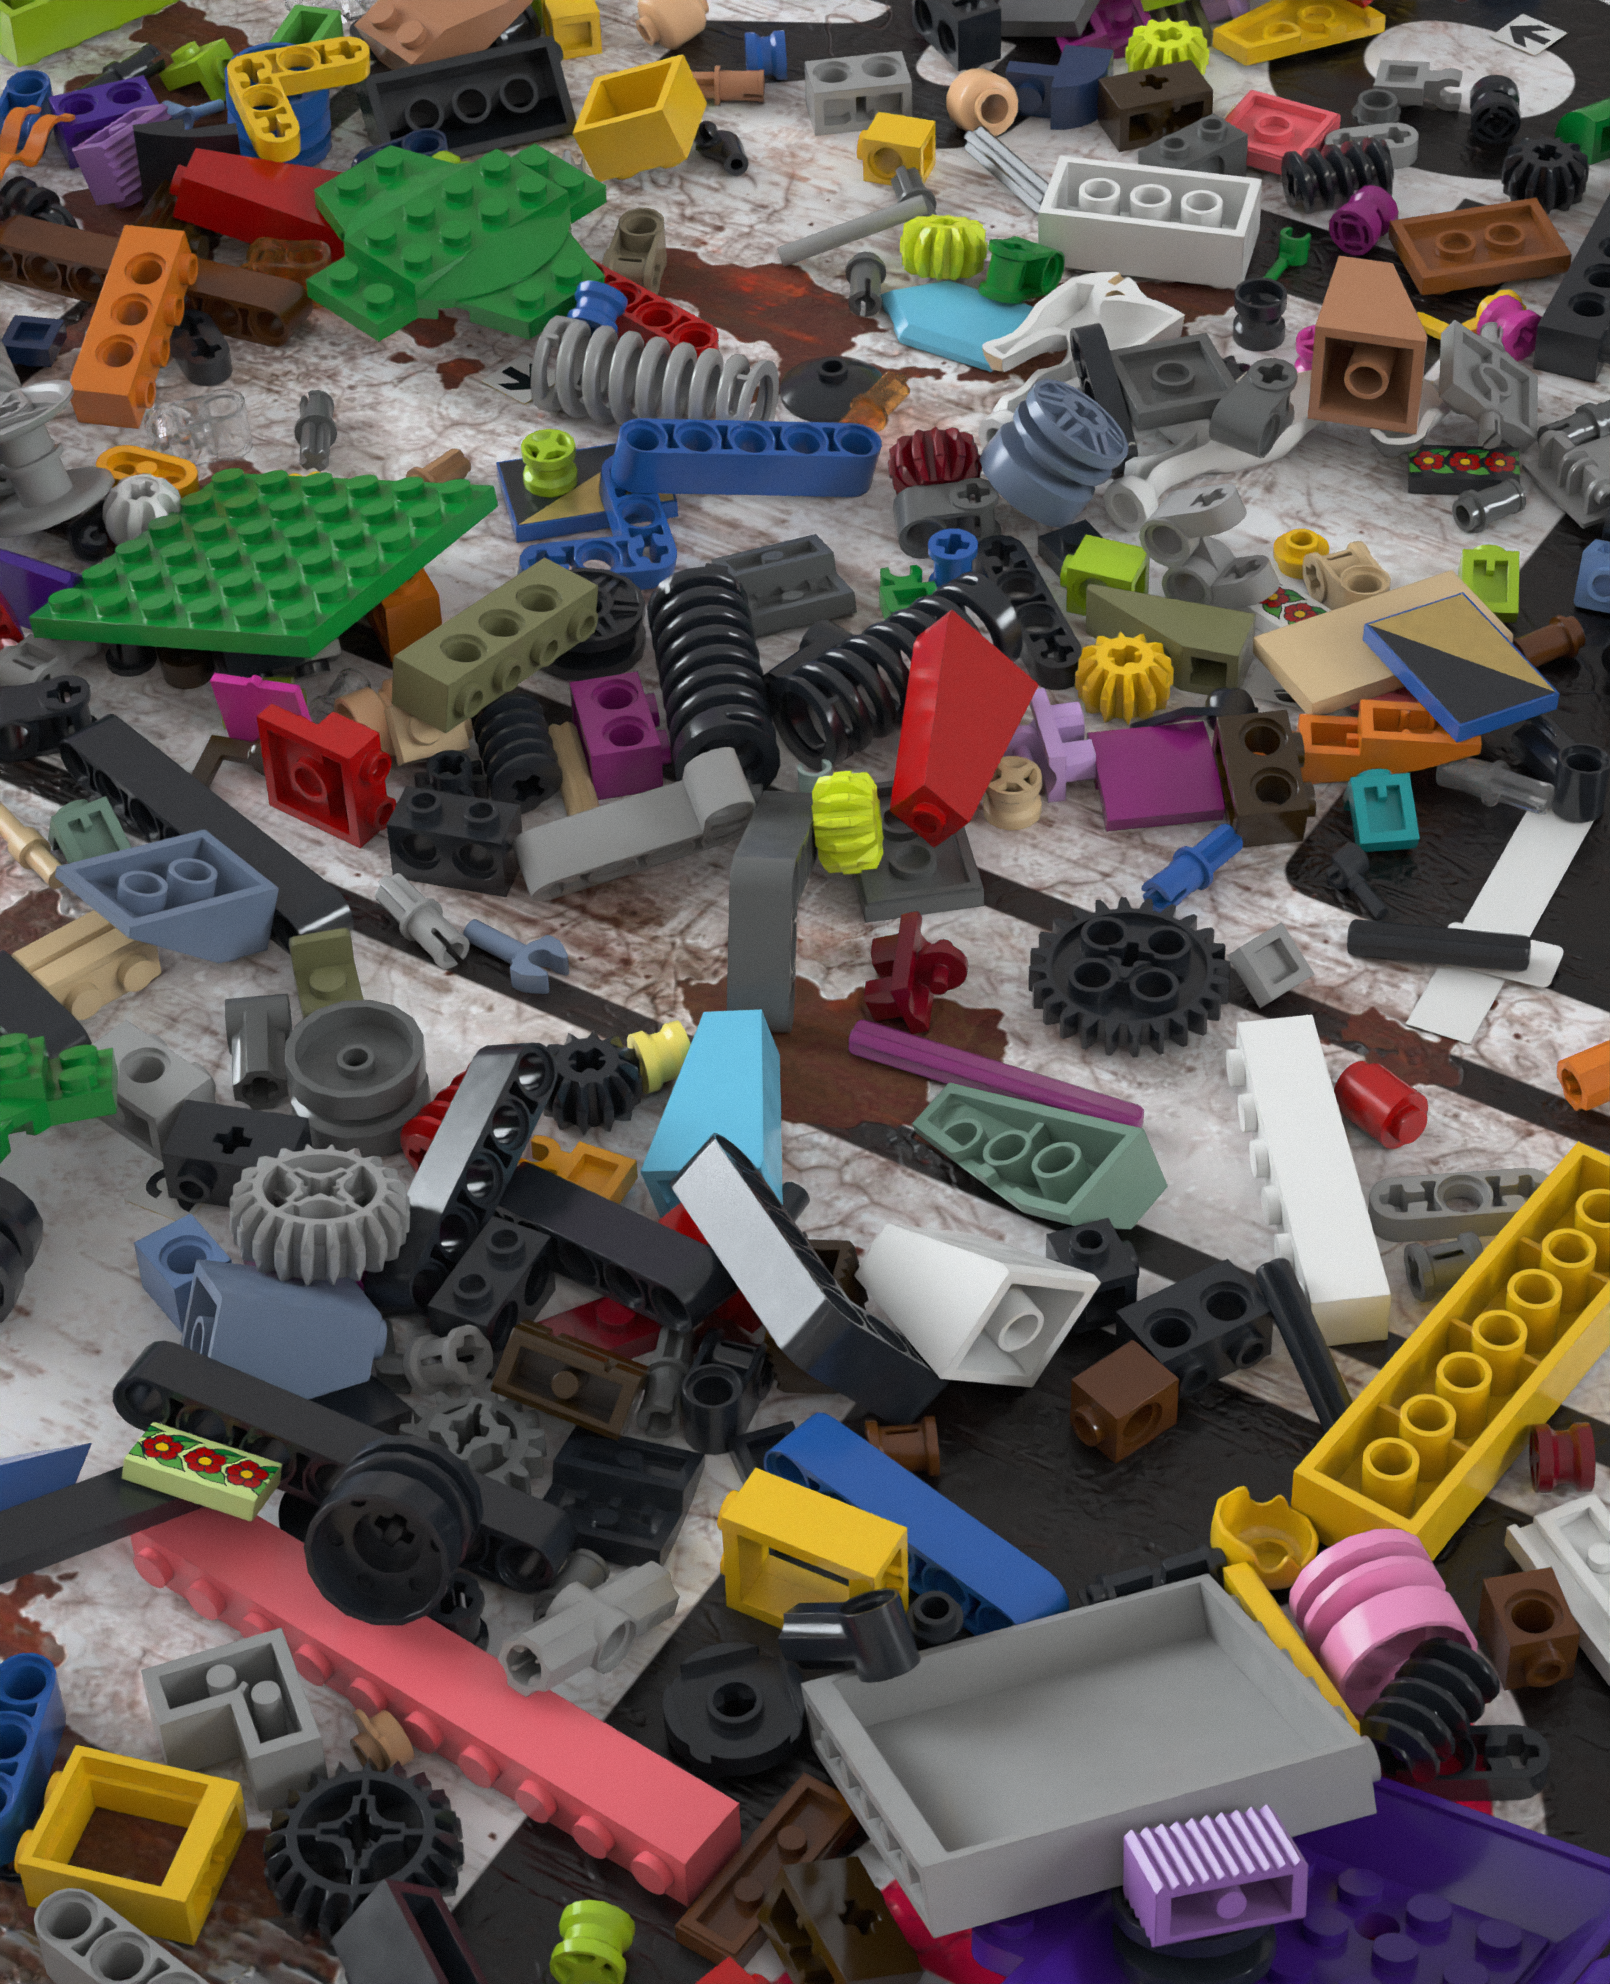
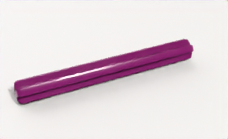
[849,1019,1144,1128]

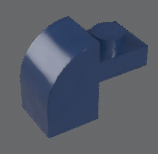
[1006,45,1114,130]

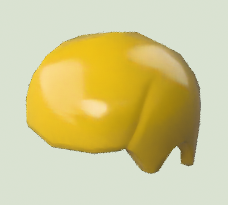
[1210,1486,1320,1590]

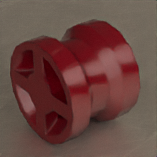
[1529,1422,1596,1493]

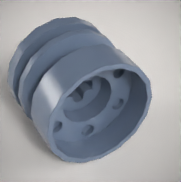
[979,378,1129,528]

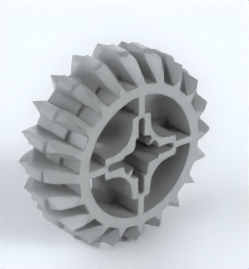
[230,1144,410,1286]

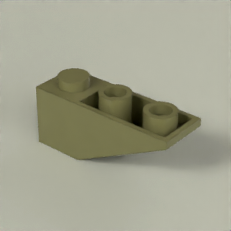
[1086,584,1256,695]

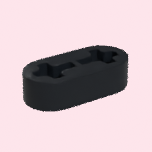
[170,309,233,386]

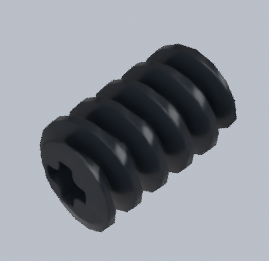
[1281,137,1394,214]
[471,693,563,814]
[1359,1637,1500,1787]

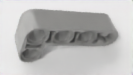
[511,747,756,901]

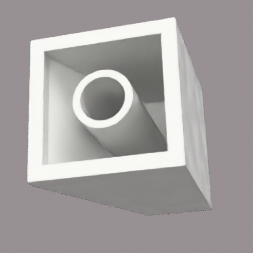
[854,1223,1101,1388]

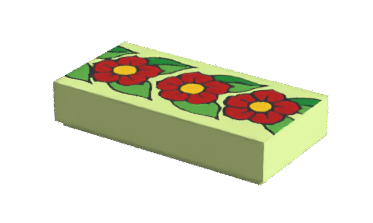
[122,1422,282,1522]

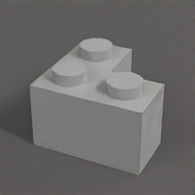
[141,1627,328,1812]

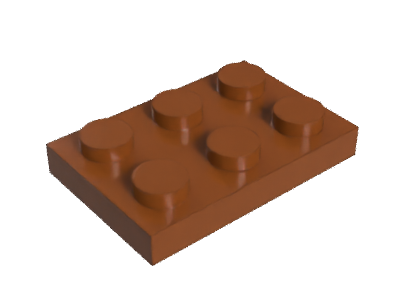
[1388,198,1572,296]

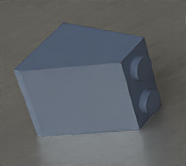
[180,1259,387,1400]

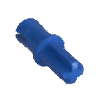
[1141,824,1243,912]

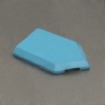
[881,280,1034,372]

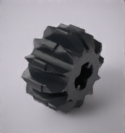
[1501,134,1589,215]
[543,1029,643,1136]

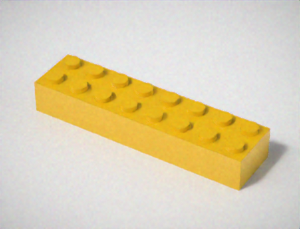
[1291,1141,1610,1561]

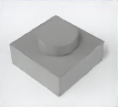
[1227,922,1314,1008]

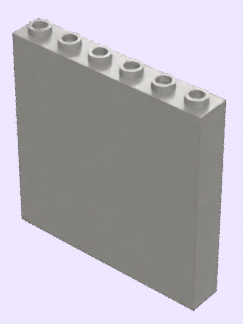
[801,1573,1381,1938]

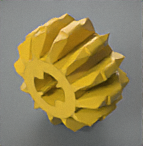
[1075,631,1174,725]

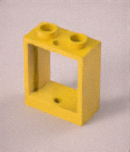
[717,1468,909,1629]
[14,1745,248,1946]

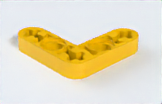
[227,36,370,163]

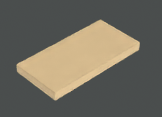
[1253,570,1513,715]

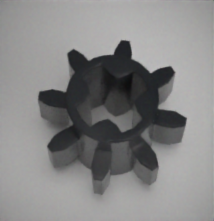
[414,750,489,799]

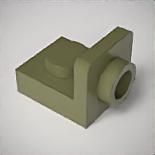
[289,928,364,1019]

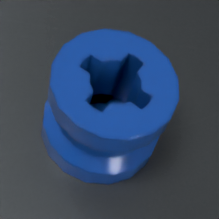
[744,30,787,80]
[567,280,628,335]

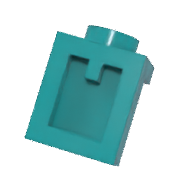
[1342,769,1420,852]

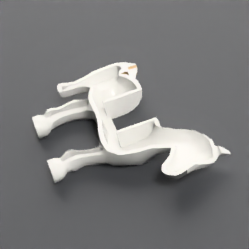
[978,272,1451,533]

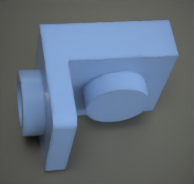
[1574,539,1610,613]

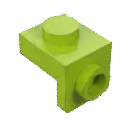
[159,38,234,102]

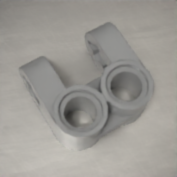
[1139,483,1280,609]

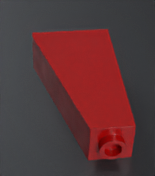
[169,148,345,269]
[889,610,1039,848]

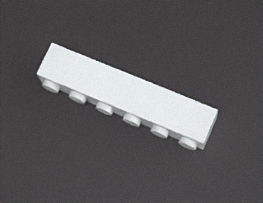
[1226,1015,1391,1346]

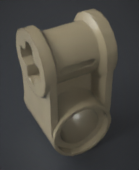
[602,208,667,295]

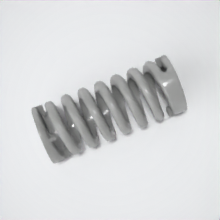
[531,315,779,426]

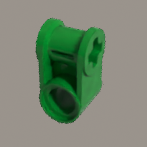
[978,236,1065,304]

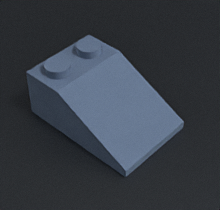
[55,829,279,963]

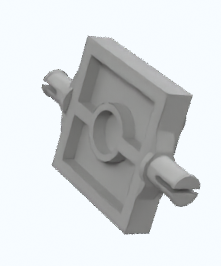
[1439,320,1538,453]

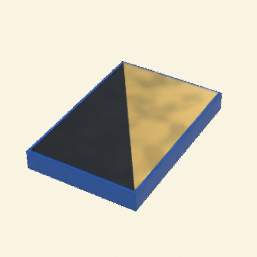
[496,443,678,543]
[1362,592,1559,743]

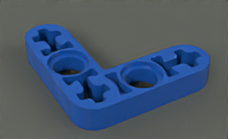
[517,455,677,590]

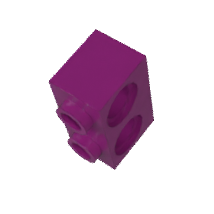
[569,671,671,800]

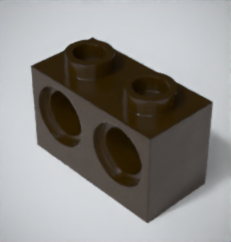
[1212,710,1316,848]

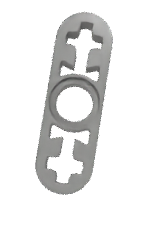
[1368,1168,1549,1242]

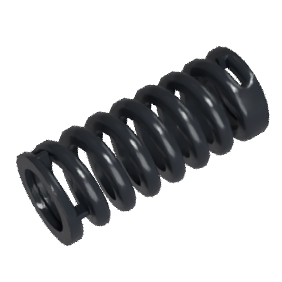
[647,567,781,791]
[768,571,1023,772]

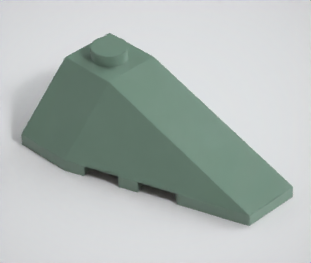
[912,1083,1168,1229]

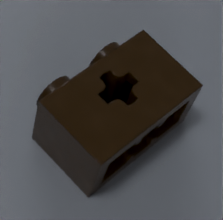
[1098,60,1213,152]
[757,1856,924,1984]

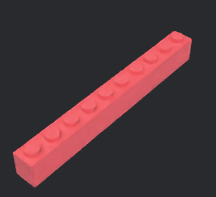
[130,1507,742,1907]

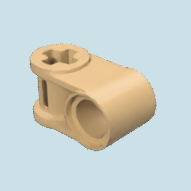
[1302,541,1391,610]

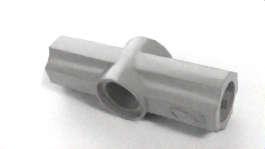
[498,1560,680,1697]

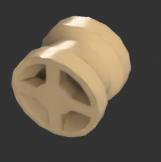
[983,756,1042,830]

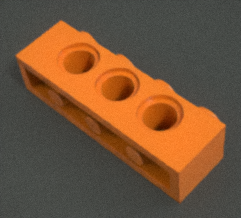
[70,225,198,429]

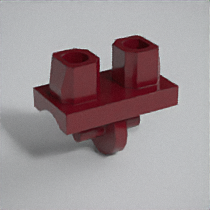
[864,911,969,1034]

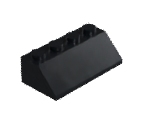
[356,35,577,159]

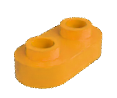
[96,445,200,499]

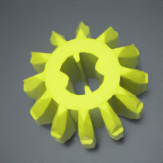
[1125,18,1209,75]
[900,214,988,280]
[811,770,884,875]

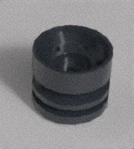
[304,1435,484,1625]

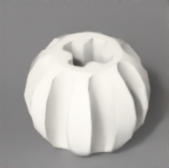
[102,473,182,545]

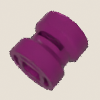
[1329,185,1399,255]

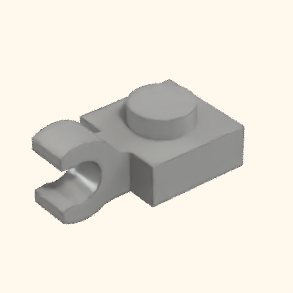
[1373,59,1463,111]

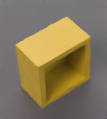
[572,54,707,182]

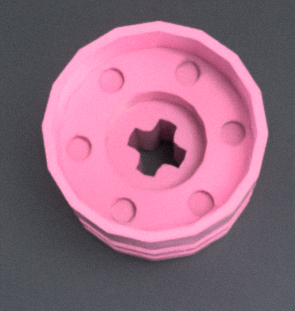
[1289,1529,1478,1720]

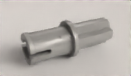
[375,873,470,969]

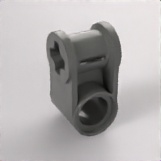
[1209,358,1298,458]
[893,478,1001,559]

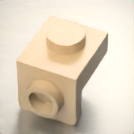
[384,705,473,767]

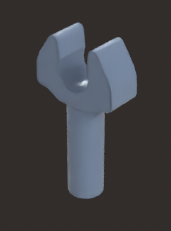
[463,919,569,994]

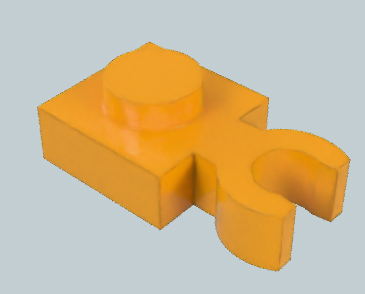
[517,1135,638,1205]

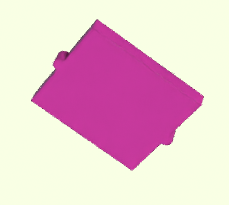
[210,673,312,742]

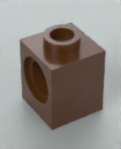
[1070,1340,1179,1464]
[1478,1567,1580,1691]

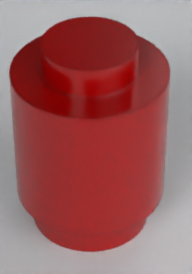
[1334,1061,1428,1149]

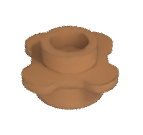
[350,1709,415,1772]

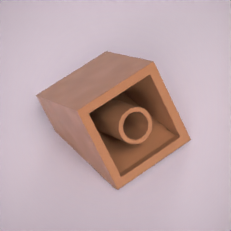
[1307,256,1427,434]

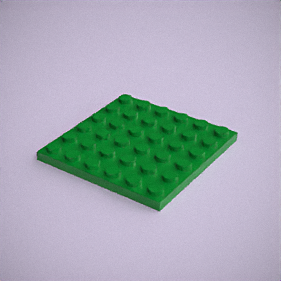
[28,468,499,658]

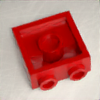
[256,703,397,849]

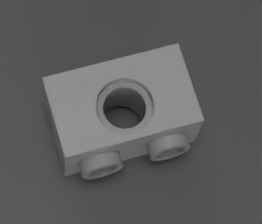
[91,1020,216,1162]

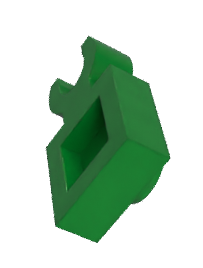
[879,565,937,620]

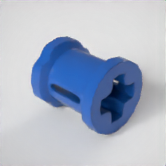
[928,529,978,588]

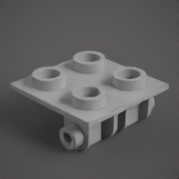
[1522,430,1610,528]

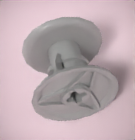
[0,379,115,538]

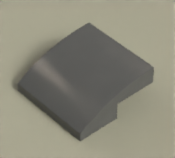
[711,534,857,637]

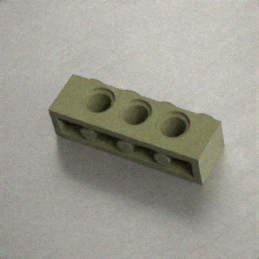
[392,557,598,733]

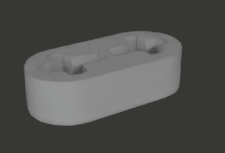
[1324,123,1419,169]

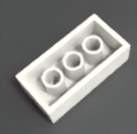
[1038,155,1262,289]

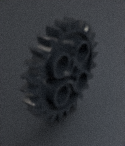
[1028,897,1231,1057]

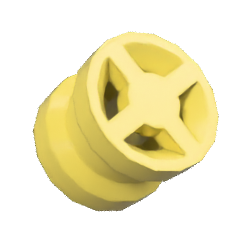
[627,1020,691,1094]

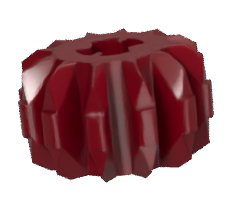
[888,426,982,495]

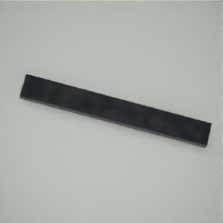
[0,1374,413,1585]

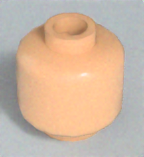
[636,0,709,50]
[946,68,1018,136]

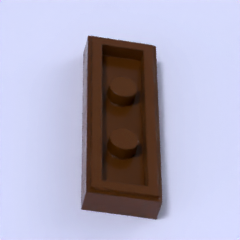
[675,1772,862,1969]

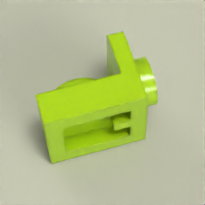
[1458,545,1520,623]

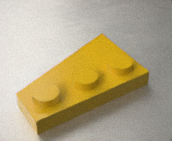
[1212,0,1386,66]

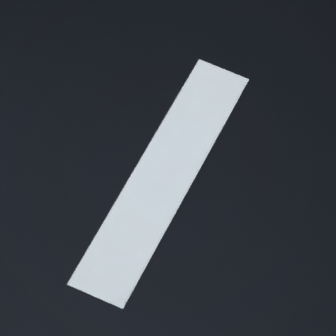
[1405,802,1593,1044]

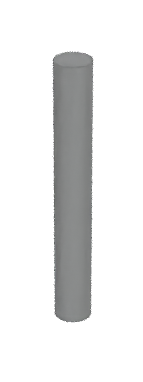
[777,194,928,267]

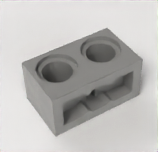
[805,51,912,136]

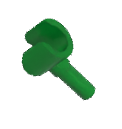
[1263,227,1311,281]

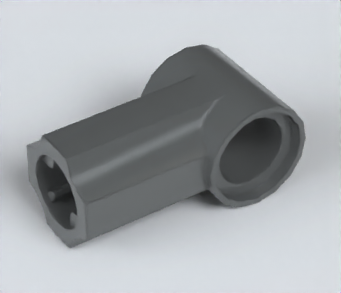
[225,993,293,1110]

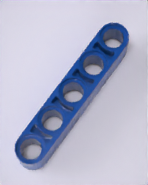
[610,418,882,497]
[763,1412,1070,1636]

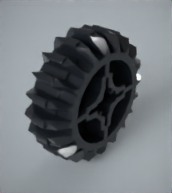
[263,1757,465,1948]

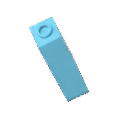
[640,1009,783,1218]

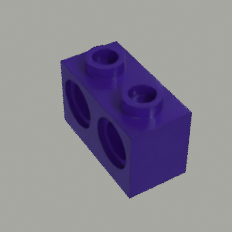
[48,75,159,169]

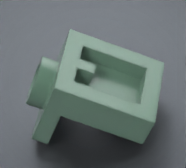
[48,796,132,864]

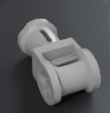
[0,634,102,687]

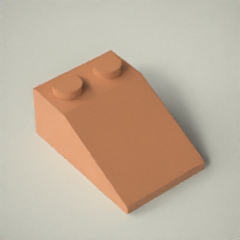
[354,0,534,70]

